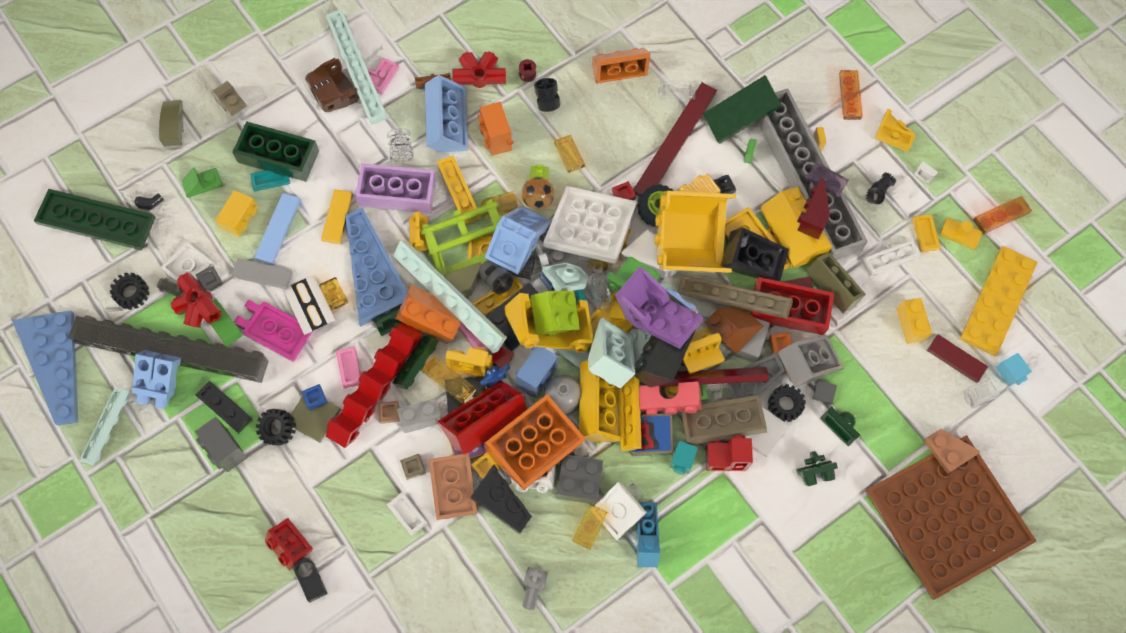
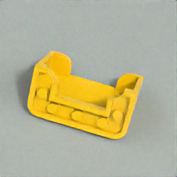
[505,293,594,353]

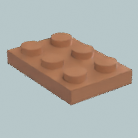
[429,453,477,520]

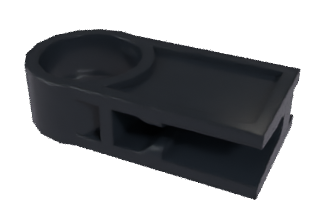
[294,558,328,603]

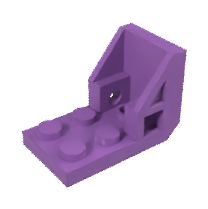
[615,267,703,349]

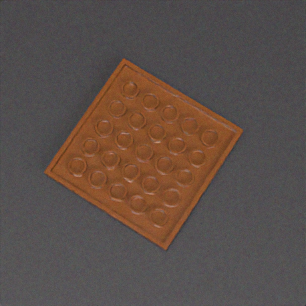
[865,435,1036,600]

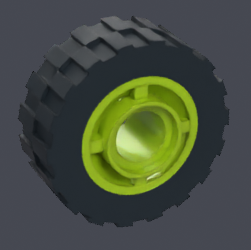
[637,184,674,227]

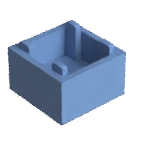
[515,347,558,399]

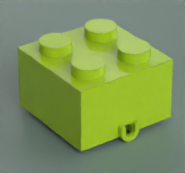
[530,291,580,336]

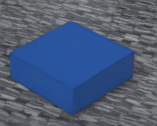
[301,384,328,411]

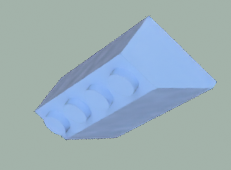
[425,75,468,152]

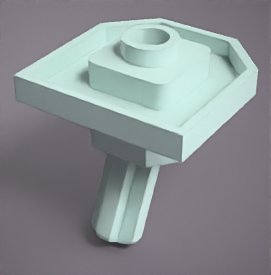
[542,263,589,291]

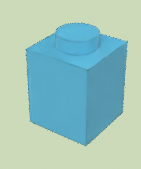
[995,353,1032,386]

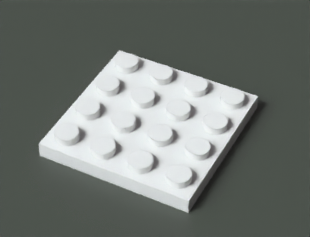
[543,186,637,264]

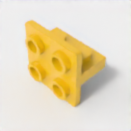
[682,328,725,374]

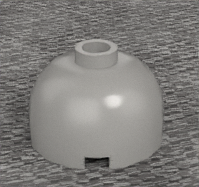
[543,375,581,415]

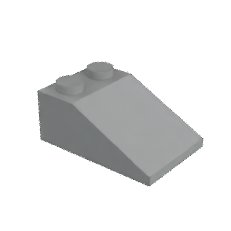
[777,334,844,387]

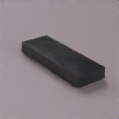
[196,381,253,434]

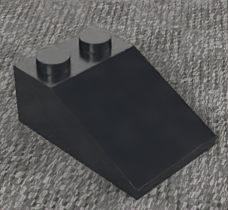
[721,227,789,281]

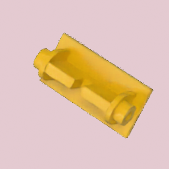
[409,212,429,251]

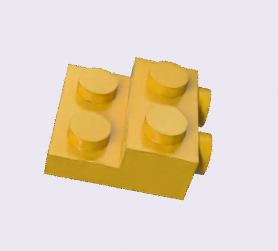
[445,347,493,378]

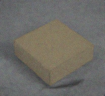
[400,454,426,480]

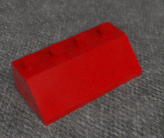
[437,380,528,455]

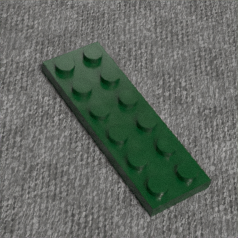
[34,189,156,250]

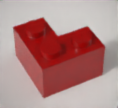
[705,435,753,471]

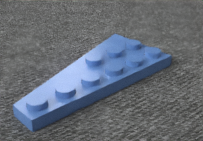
[345,208,407,327]
[12,310,78,426]

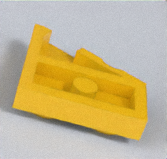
[875,109,916,152]

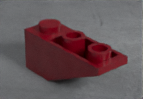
[797,178,830,239]

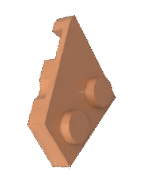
[923,429,980,474]

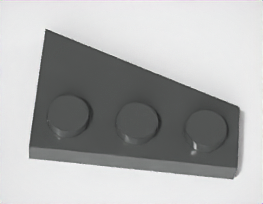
[726,353,785,399]

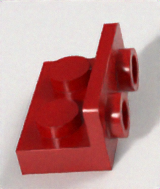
[265,518,313,570]

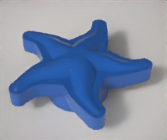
[480,364,510,388]

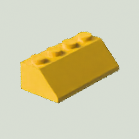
[760,187,832,268]
[579,360,621,442]

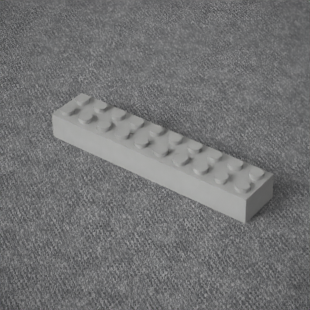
[757,88,868,260]

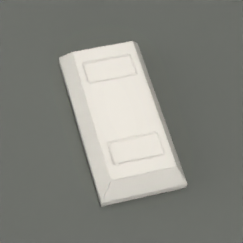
[386,492,427,536]

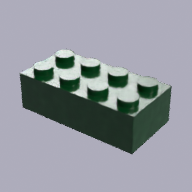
[232,121,319,182]

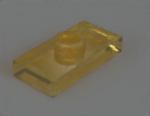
[572,503,608,550]

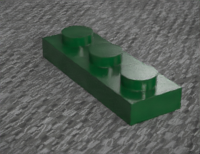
[392,336,439,390]

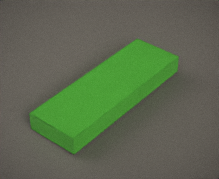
[211,298,243,347]

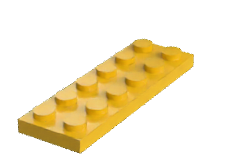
[959,246,1038,357]

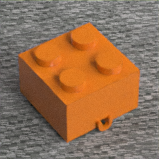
[478,101,514,156]

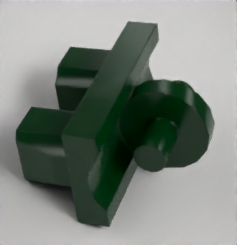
[796,451,838,486]

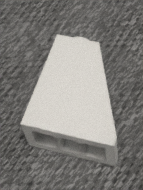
[620,230,677,279]

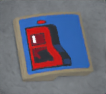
[631,414,673,456]

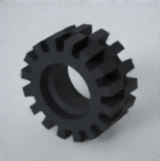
[110,272,150,310]
[768,384,806,422]
[256,409,296,446]

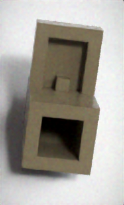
[212,81,247,116]

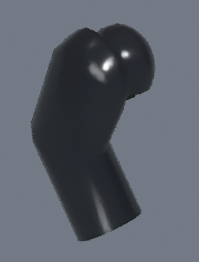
[134,193,164,210]

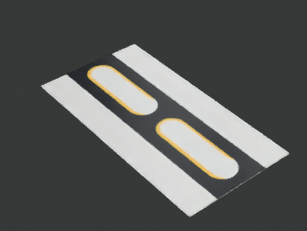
[283,275,336,335]

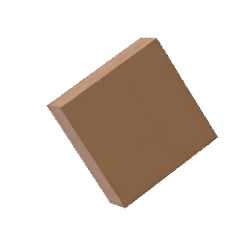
[378,401,400,424]

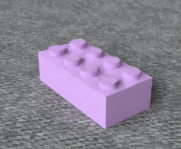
[355,163,437,214]

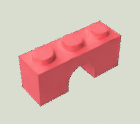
[639,382,702,415]

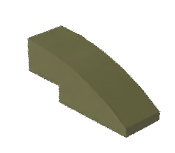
[159,100,184,147]

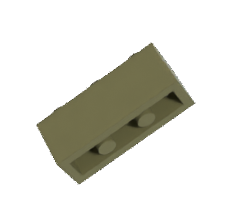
[807,252,866,314]

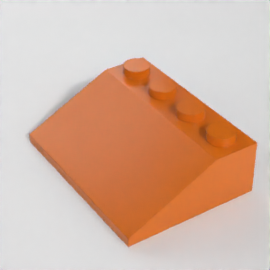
[484,394,586,490]

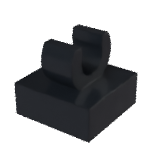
[713,174,737,194]

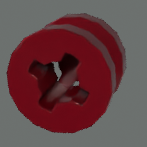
[519,59,536,82]

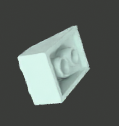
[588,318,635,388]

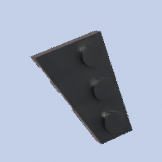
[470,464,532,534]

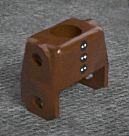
[305,58,359,112]

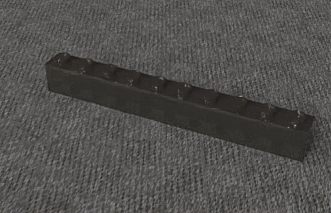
[68,315,269,383]

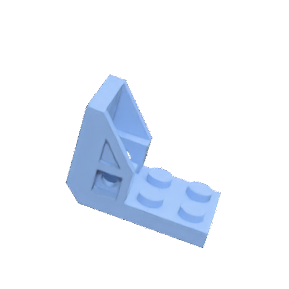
[484,206,552,274]

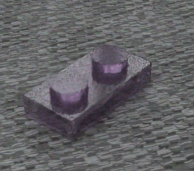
[806,162,849,197]

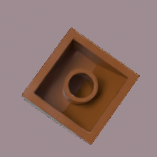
[704,306,763,354]

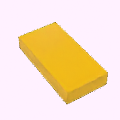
[912,214,941,252]

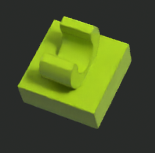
[530,165,549,186]

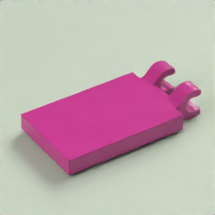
[234,299,313,362]

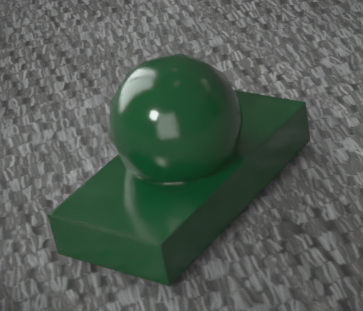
[820,406,860,447]

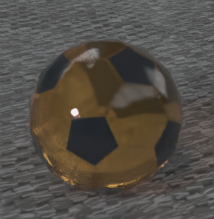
[522,177,554,210]

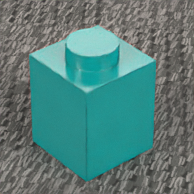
[670,441,698,475]

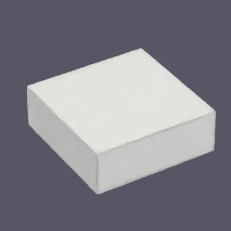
[914,161,938,185]

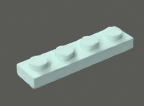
[78,388,129,466]

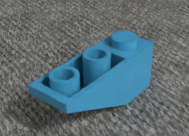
[636,502,660,568]

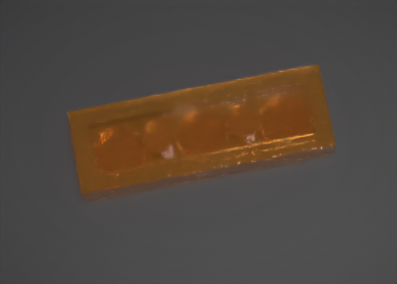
[839,70,863,120]
[973,196,1032,234]

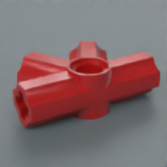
[452,51,506,88]
[170,272,222,328]

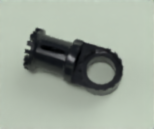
[866,172,896,205]

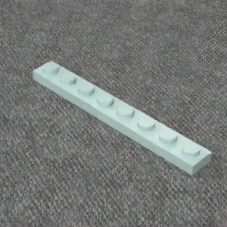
[325,9,388,125]
[393,240,507,353]

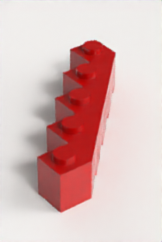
[326,323,423,448]

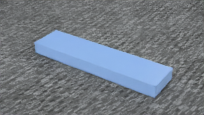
[254,193,301,265]

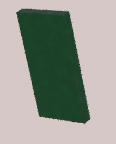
[703,75,782,144]

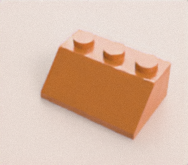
[592,48,650,84]
[395,284,461,344]

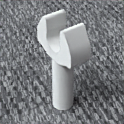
[534,242,549,270]

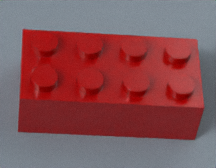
[749,277,834,335]

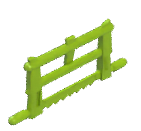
[420,199,501,277]

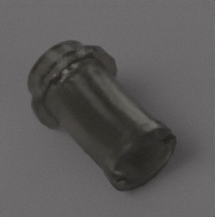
[157,278,183,297]

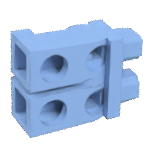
[132,350,181,409]

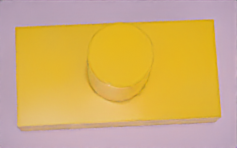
[939,217,982,250]

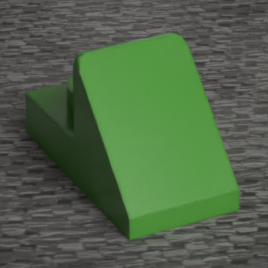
[181,167,223,198]

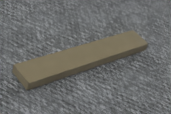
[677,275,793,319]

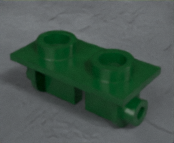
[373,306,403,336]

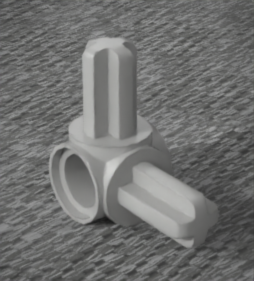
[522,567,548,610]

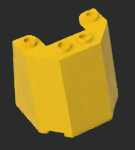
[654,191,736,272]

